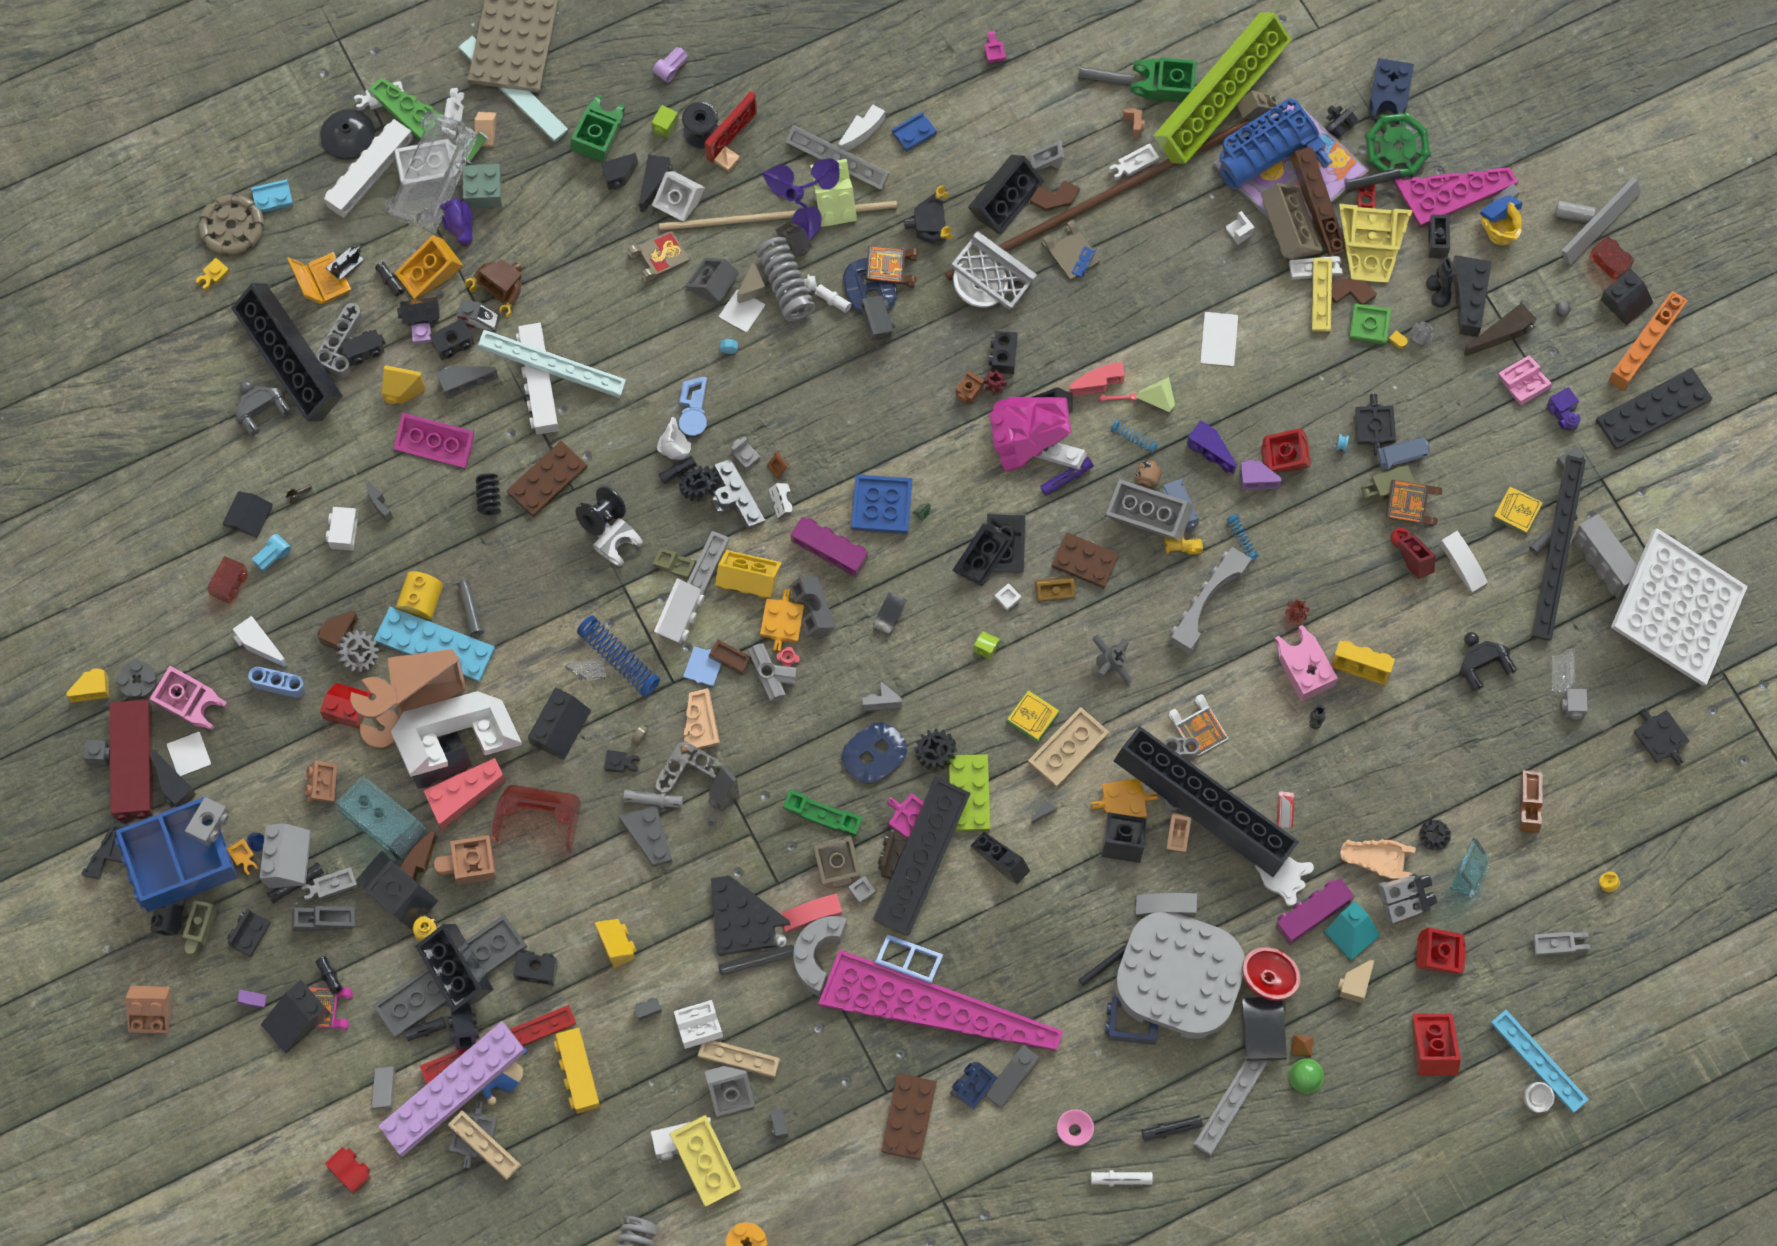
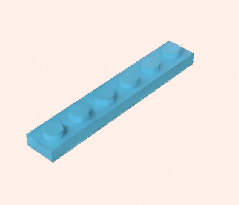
[1490,1010,1589,1114]

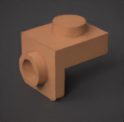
[1123,108,1145,138]

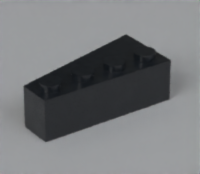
[1452,255,1492,337]

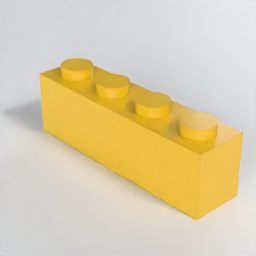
[554,1028,601,1114]

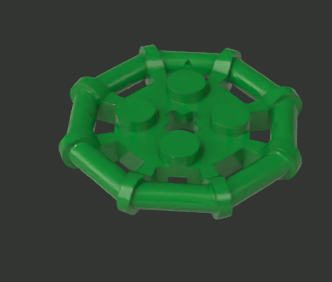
[1364,112,1432,176]

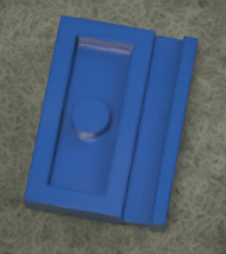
[892,112,937,152]

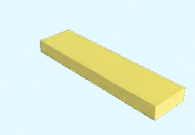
[1312,258,1332,332]

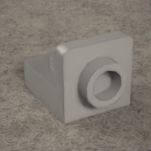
[731,437,761,470]

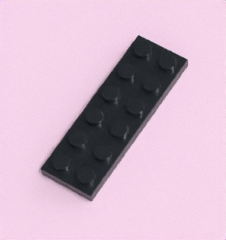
[1596,368,1712,450]

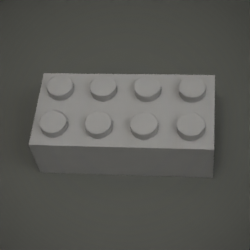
[1106,479,1194,542]
[1573,514,1637,599]

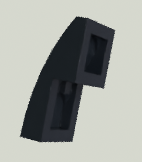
[873,592,907,635]

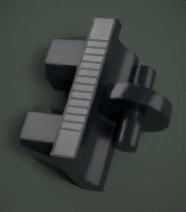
[1325,105,1358,138]

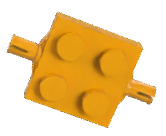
[760,589,804,653]
[1091,779,1158,818]

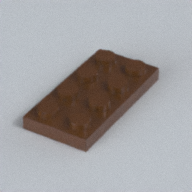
[507,441,588,518]
[881,1073,937,1160]

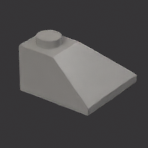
[705,1066,755,1117]

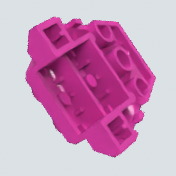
[990,397,1072,472]

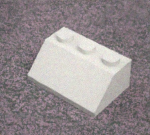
[654,578,705,644]

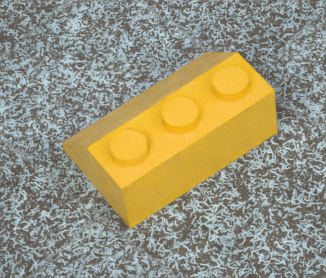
[715,550,782,598]
[1331,641,1395,686]

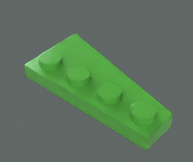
[368,77,444,141]

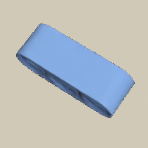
[249,667,306,698]

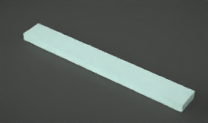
[459,36,569,143]
[477,330,626,398]

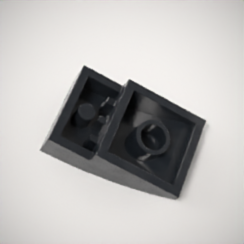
[1241,997,1287,1061]

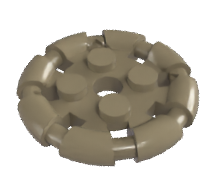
[198,194,264,255]

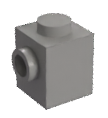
[1561,689,1588,720]

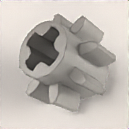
[1410,321,1434,345]

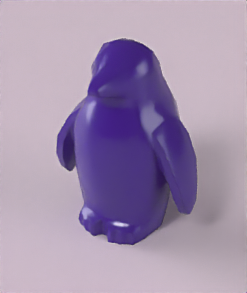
[440,198,473,246]

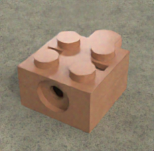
[434,835,497,885]

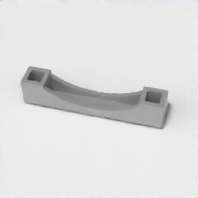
[1170,547,1252,655]

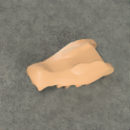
[1341,839,1416,880]

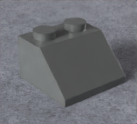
[685,258,739,302]
[859,296,895,340]

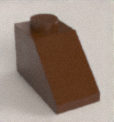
[317,611,358,651]

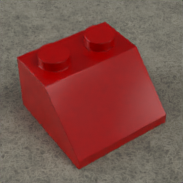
[320,683,372,729]

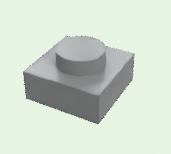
[848,876,876,904]

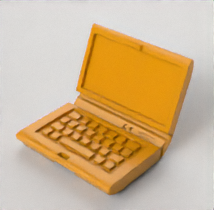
[287,252,351,304]

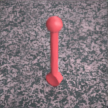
[1099,393,1137,402]

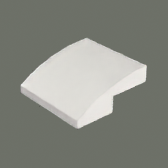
[674,1000,723,1049]

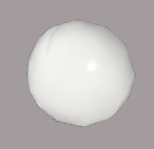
[1523,1082,1555,1113]

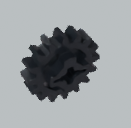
[679,466,720,501]
[914,728,957,771]

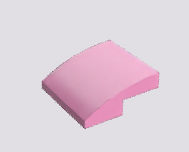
[1498,355,1552,406]

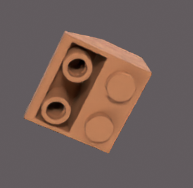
[126,986,172,1034]

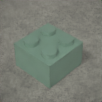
[463,164,502,208]

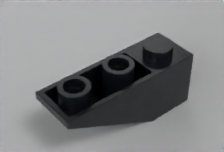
[971,832,1030,884]

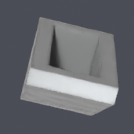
[1492,183,1519,202]

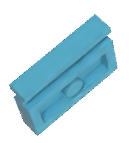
[251,179,293,213]

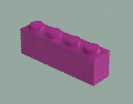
[790,517,868,577]
[1275,878,1354,945]

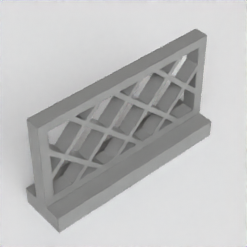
[950,231,1037,310]

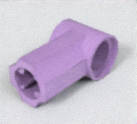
[652,47,688,83]

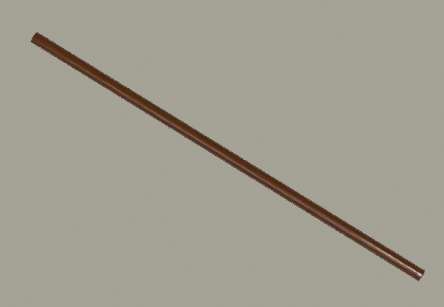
[945,119,1250,281]

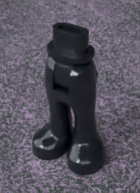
[1426,257,1455,308]

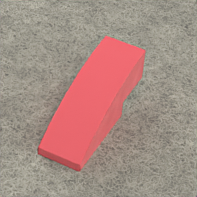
[1069,362,1125,396]
[780,893,842,933]

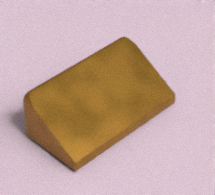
[1035,576,1076,601]

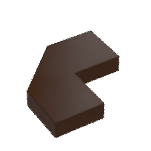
[1030,180,1080,211]
[1331,278,1377,305]

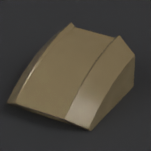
[812,835,861,889]

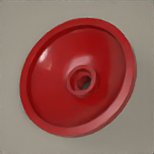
[1242,947,1300,1001]

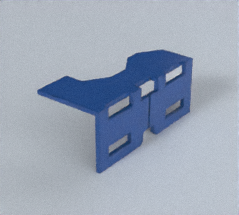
[1071,246,1097,278]

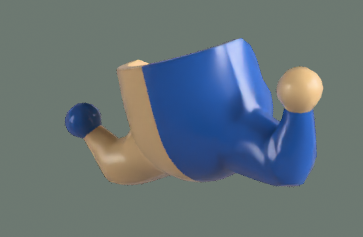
[481,1047,527,1105]

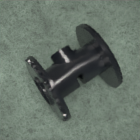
[682,101,719,149]
[575,486,626,536]

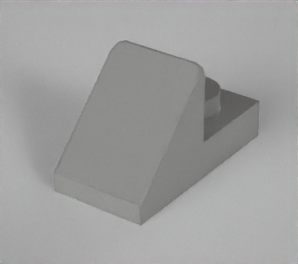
[1030,140,1064,172]
[862,682,902,711]

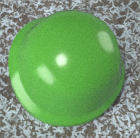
[1289,1059,1324,1094]

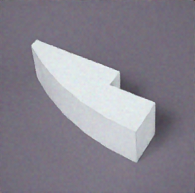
[838,105,885,151]
[1440,531,1488,593]

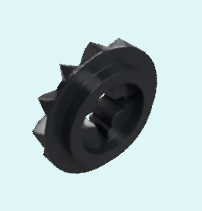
[1419,819,1451,850]

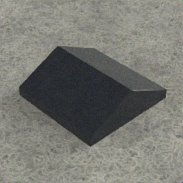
[222,491,273,538]

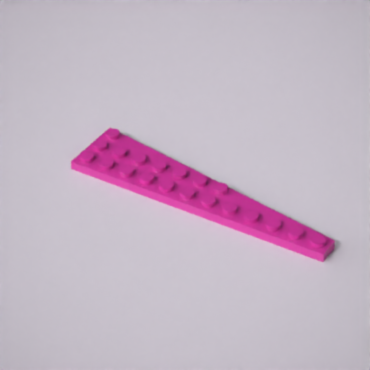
[818,950,1063,1051]

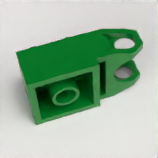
[1130,57,1197,102]
[570,95,625,162]

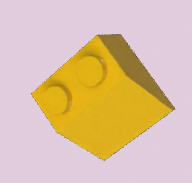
[595,919,637,968]

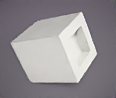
[1226,211,1254,245]

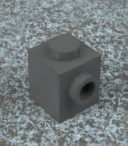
[84,740,110,767]

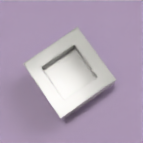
[994,583,1022,611]

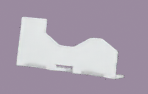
[769,483,792,518]

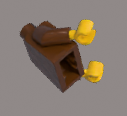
[465,260,522,318]

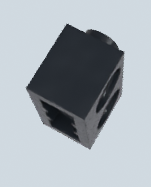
[989,331,1018,374]

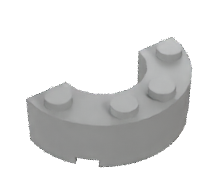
[794,916,847,997]

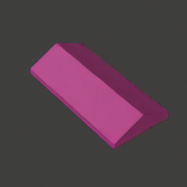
[394,413,474,468]

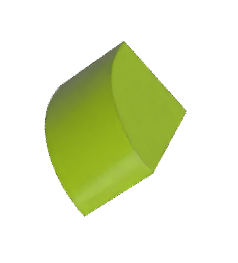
[974,631,1001,660]

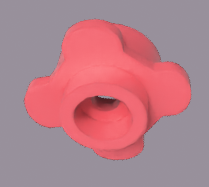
[777,647,800,667]

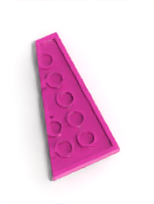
[1394,167,1518,228]

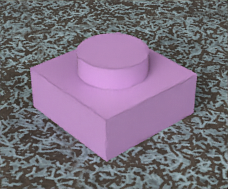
[411,323,431,344]

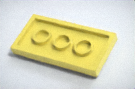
[669,1115,741,1207]

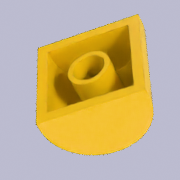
[395,571,444,620]

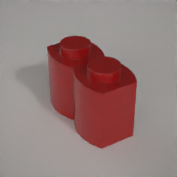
[325,1147,371,1195]

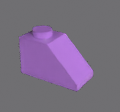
[1240,460,1281,490]

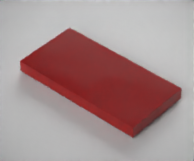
[705,91,757,163]

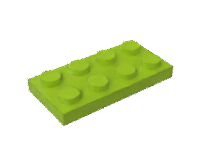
[949,754,990,832]

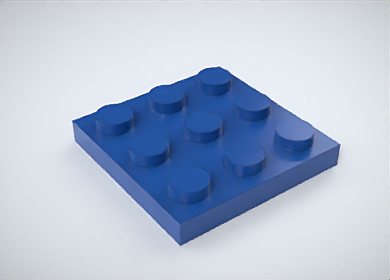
[851,475,912,534]

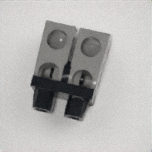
[1377,874,1437,923]

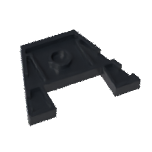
[81,822,129,880]

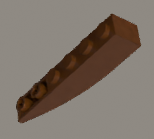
[1290,146,1346,257]

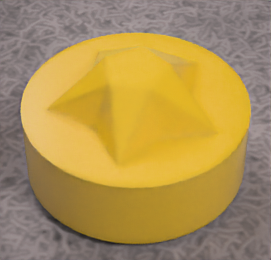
[1599,872,1620,892]

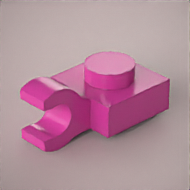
[984,30,1006,63]

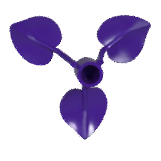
[763,158,840,240]

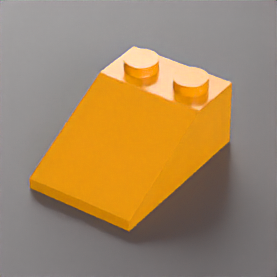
[395,235,463,300]

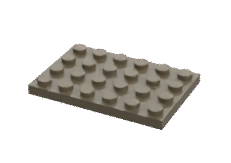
[468,0,559,93]

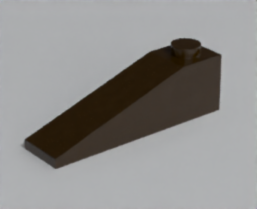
[1464,303,1536,356]

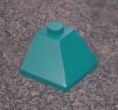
[1324,901,1380,961]

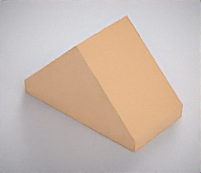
[475,112,497,147]
[1167,813,1191,852]

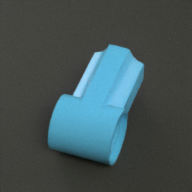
[252,534,291,572]

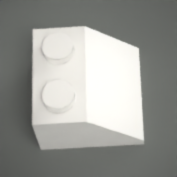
[652,171,705,221]

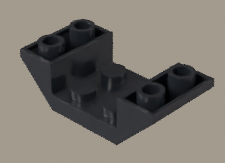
[356,850,439,931]

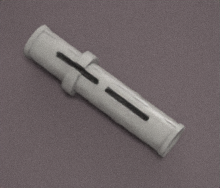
[623,790,683,809]

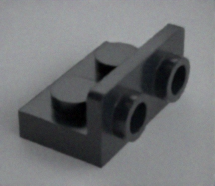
[227,908,271,957]

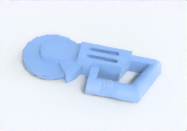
[679,377,707,436]

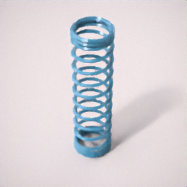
[1111,420,1158,453]
[1227,514,1259,561]

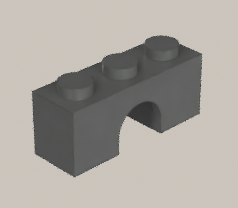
[789,576,836,637]

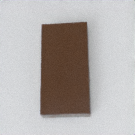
[708,639,751,675]

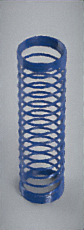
[577,615,660,696]

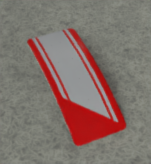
[1277,792,1294,828]

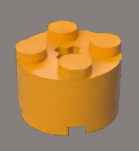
[726,1223,768,1246]

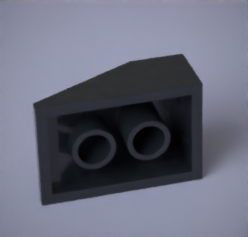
[987,512,1026,572]
[261,980,331,1054]

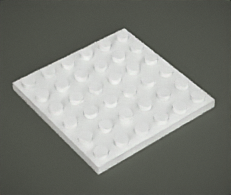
[1611,528,1748,686]

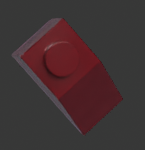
[1398,534,1436,579]

